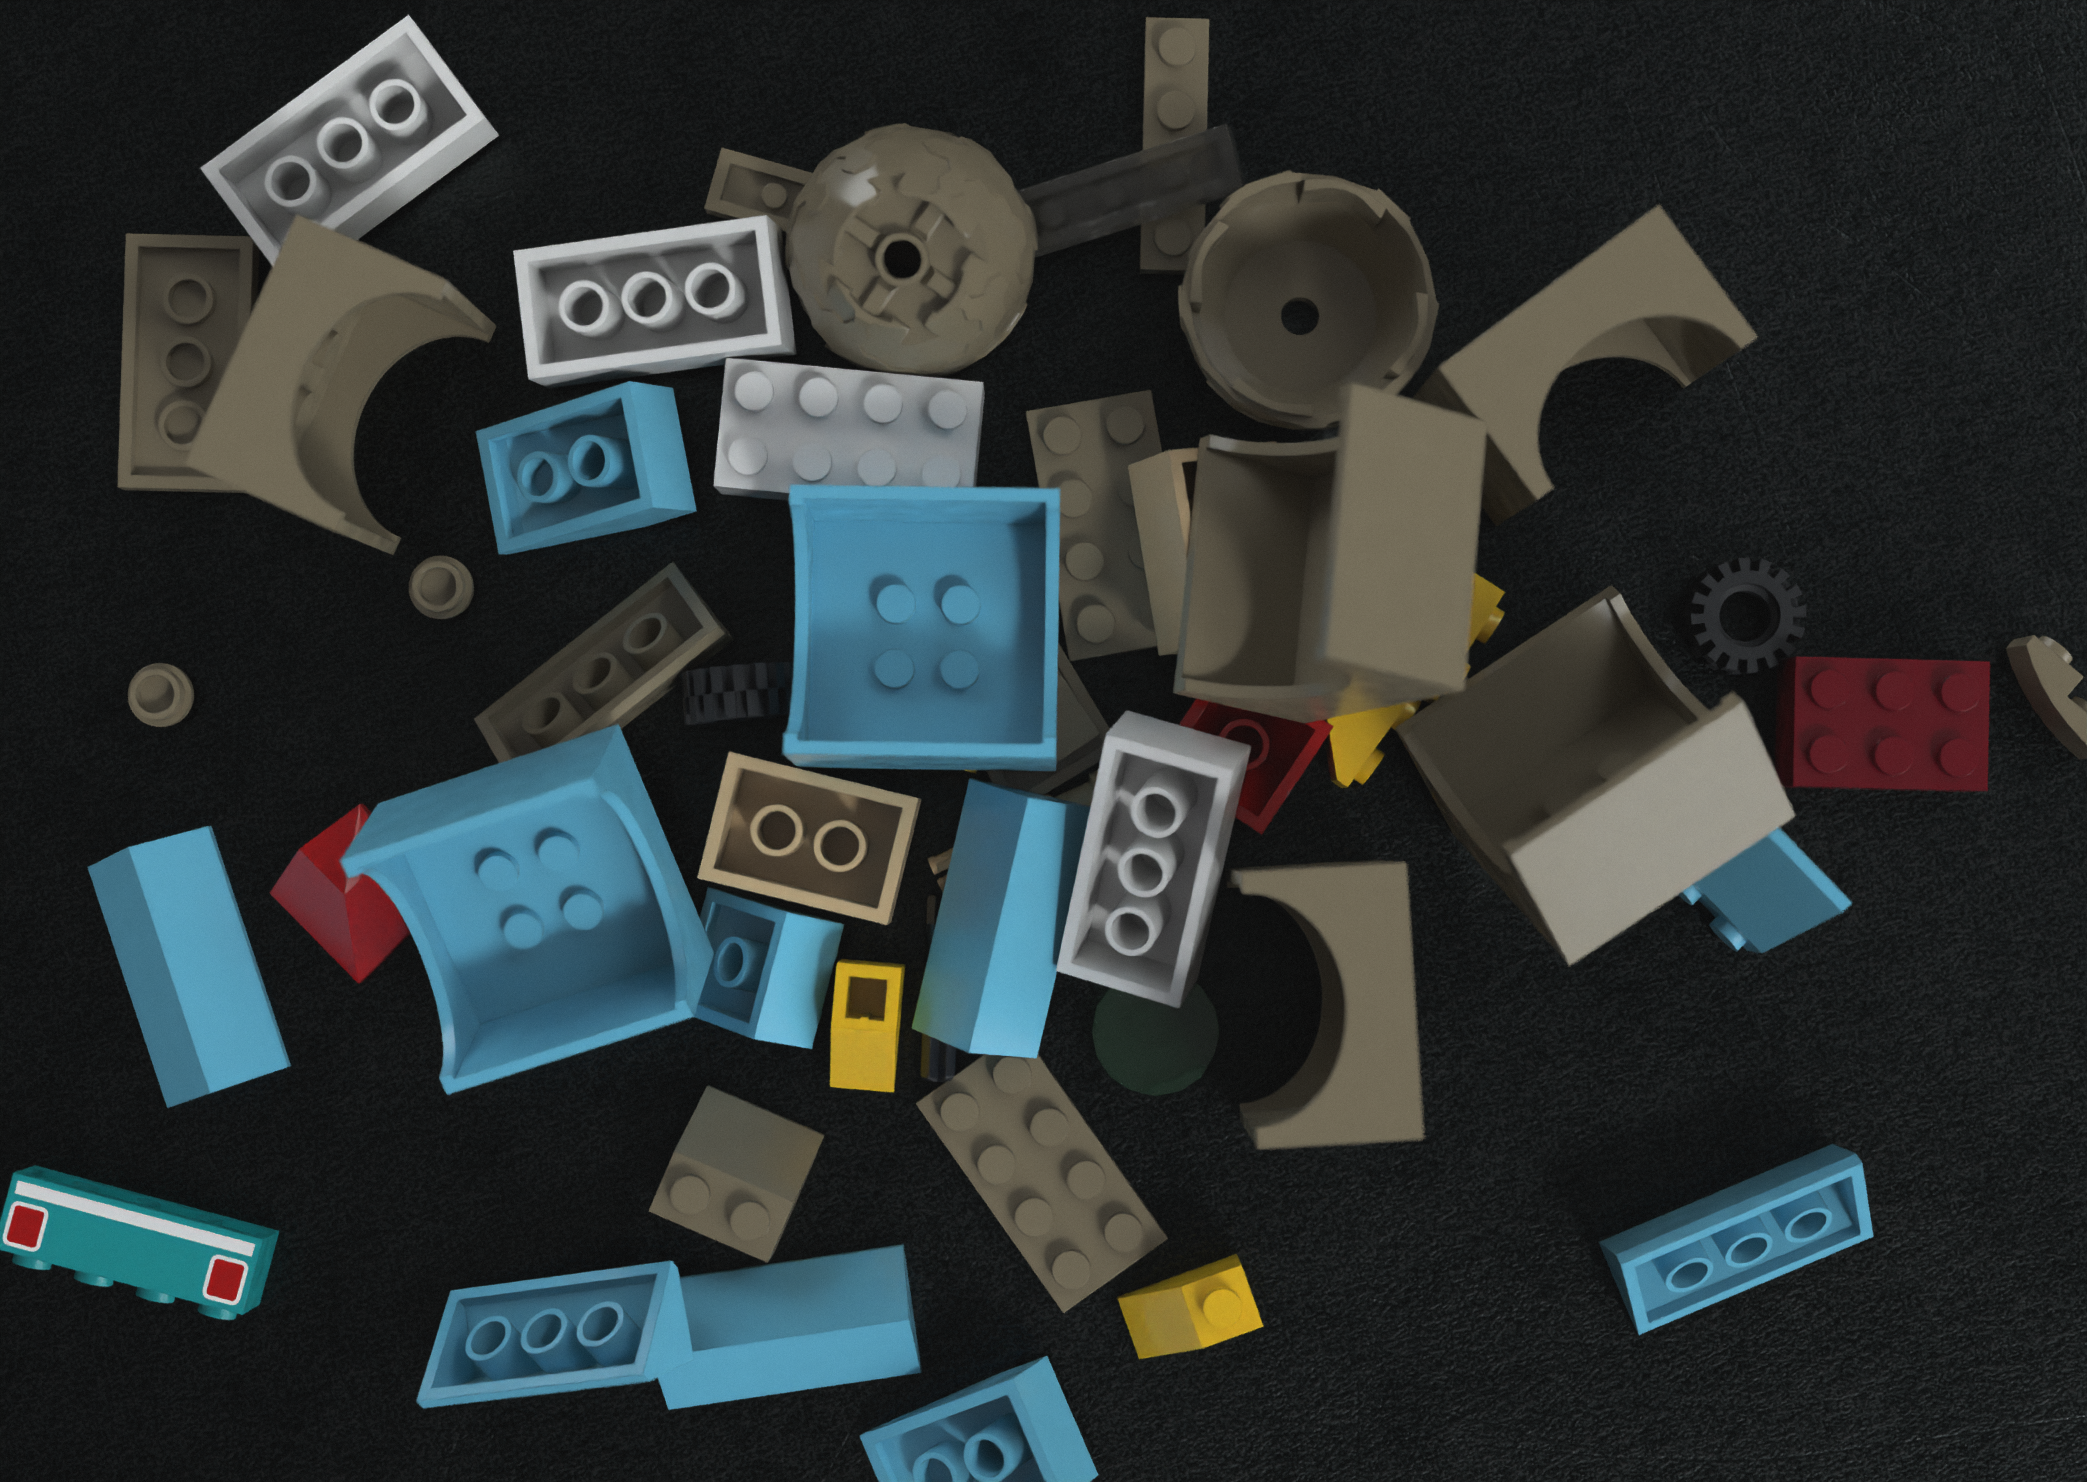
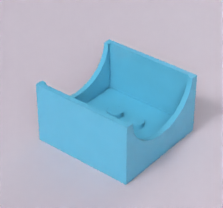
[783,485,1060,771]
[340,724,714,1095]

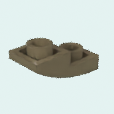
[2006,635,2087,759]

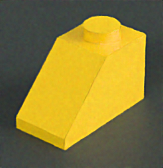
[1117,1254,1264,1359]

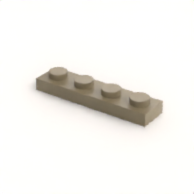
[1140,17,1209,275]
[704,148,922,273]

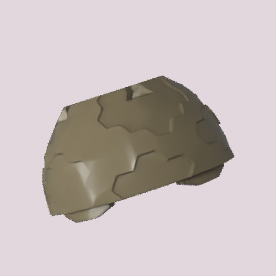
[785,123,1038,377]
[1178,170,1439,431]

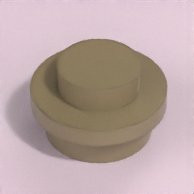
[409,556,474,620]
[128,663,194,727]

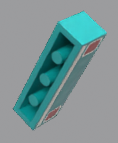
[0,1165,279,1320]

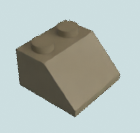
[649,1085,825,1263]

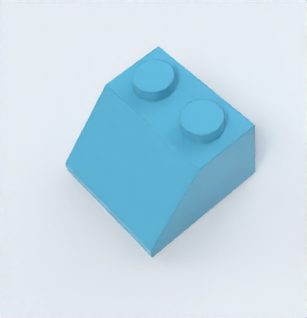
[694,887,844,1049]

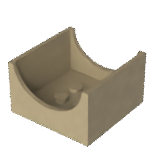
[1411,205,1757,526]
[184,214,496,555]
[1174,382,1487,723]
[1395,585,1795,966]
[1225,860,1424,1149]

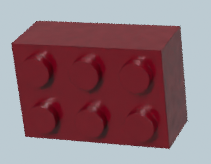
[1775,656,1990,792]

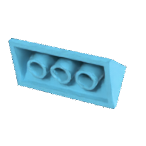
[912,778,1091,1058]
[88,826,291,1108]
[1599,1144,1874,1335]
[658,1244,922,1410]
[416,1261,694,1408]

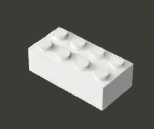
[200,15,499,266]
[513,215,796,388]
[713,358,985,501]
[1056,711,1251,1008]

